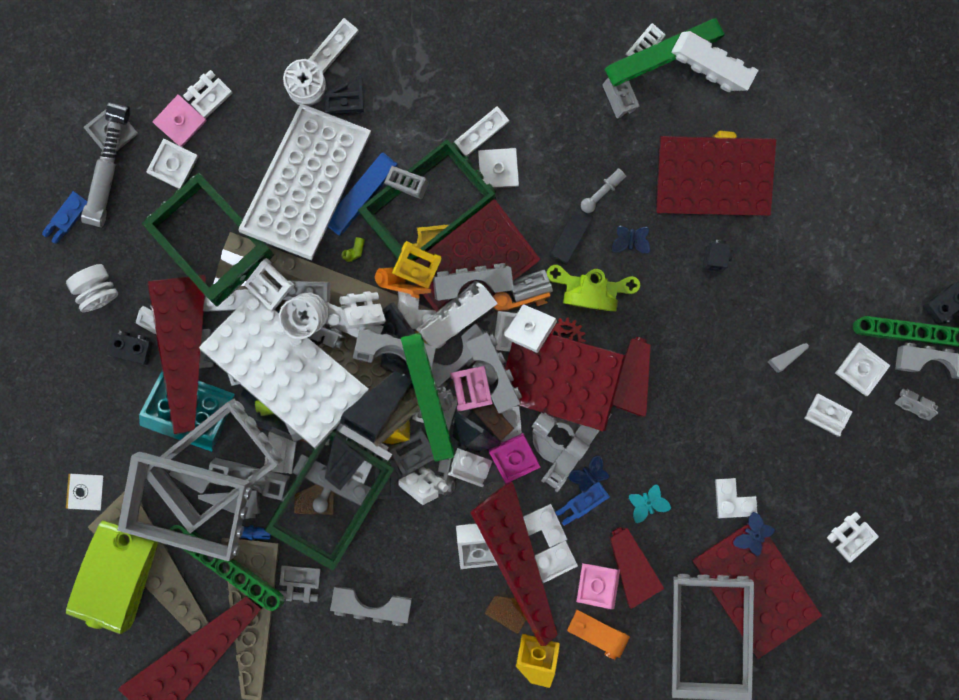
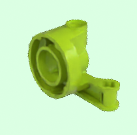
[546,265,640,312]

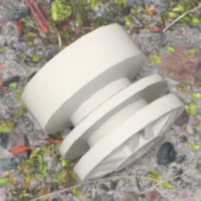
[283,59,327,106]
[66,264,118,312]
[279,293,328,339]

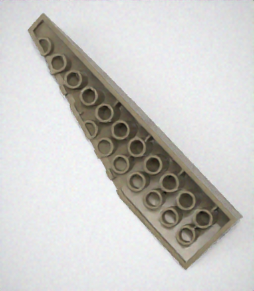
[213,232,432,330]

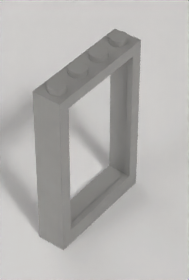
[146,399,283,533]
[117,452,252,561]
[672,574,754,700]

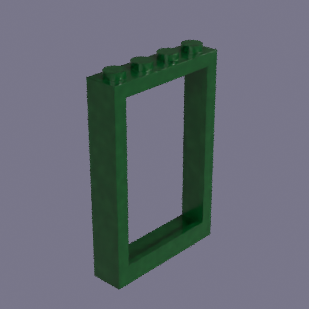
[358,139,496,261]
[142,173,274,307]
[264,429,394,571]

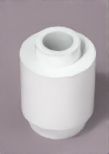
[472,360,498,386]

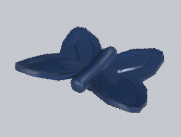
[612,226,650,253]
[568,455,610,493]
[733,512,775,556]

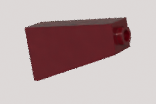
[612,337,651,417]
[609,527,664,609]

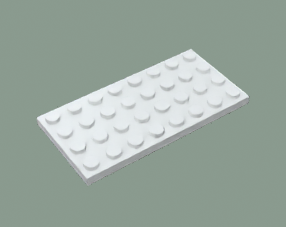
[239,104,371,260]
[199,293,369,449]

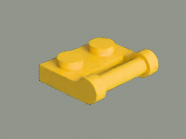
[392,241,441,288]

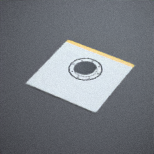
[66,474,103,510]

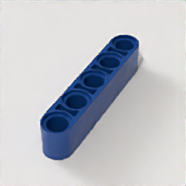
[327,153,398,236]

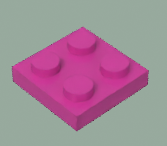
[488,433,540,483]

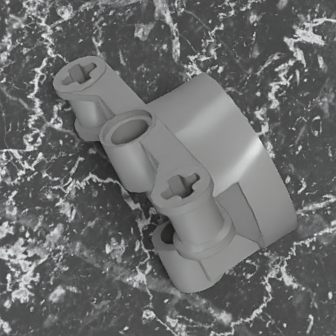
[532,412,612,492]

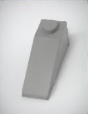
[198,490,261,519]

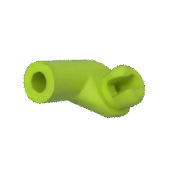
[342,237,365,262]

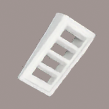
[626,24,666,56]

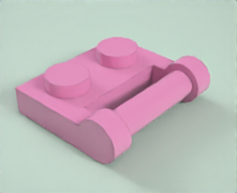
[450,366,492,411]

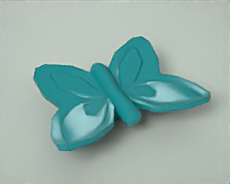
[629,484,671,523]

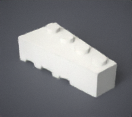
[671,31,758,92]
[416,281,498,349]

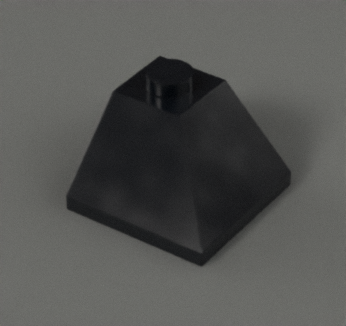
[453,412,501,453]

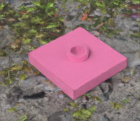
[153,95,207,147]
[577,563,620,609]

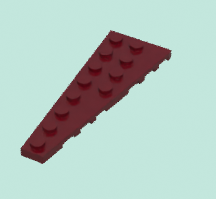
[147,275,206,434]
[470,482,558,646]
[118,596,262,700]

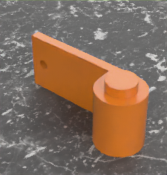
[375,267,431,298]
[493,292,550,312]
[567,610,630,660]

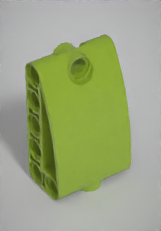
[66,520,158,634]

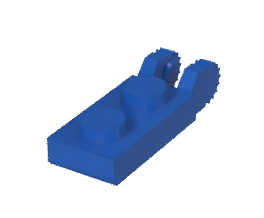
[42,191,87,244]
[555,481,610,526]

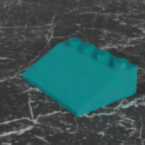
[139,370,235,452]

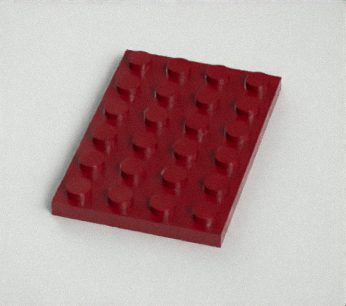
[656,136,776,215]
[414,199,540,312]
[505,334,626,431]
[692,523,822,659]

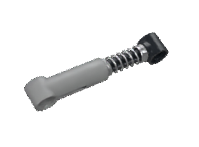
[81,102,130,227]

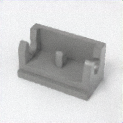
[602,78,639,118]

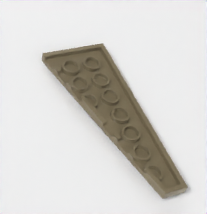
[88,491,210,635]
[221,537,280,700]

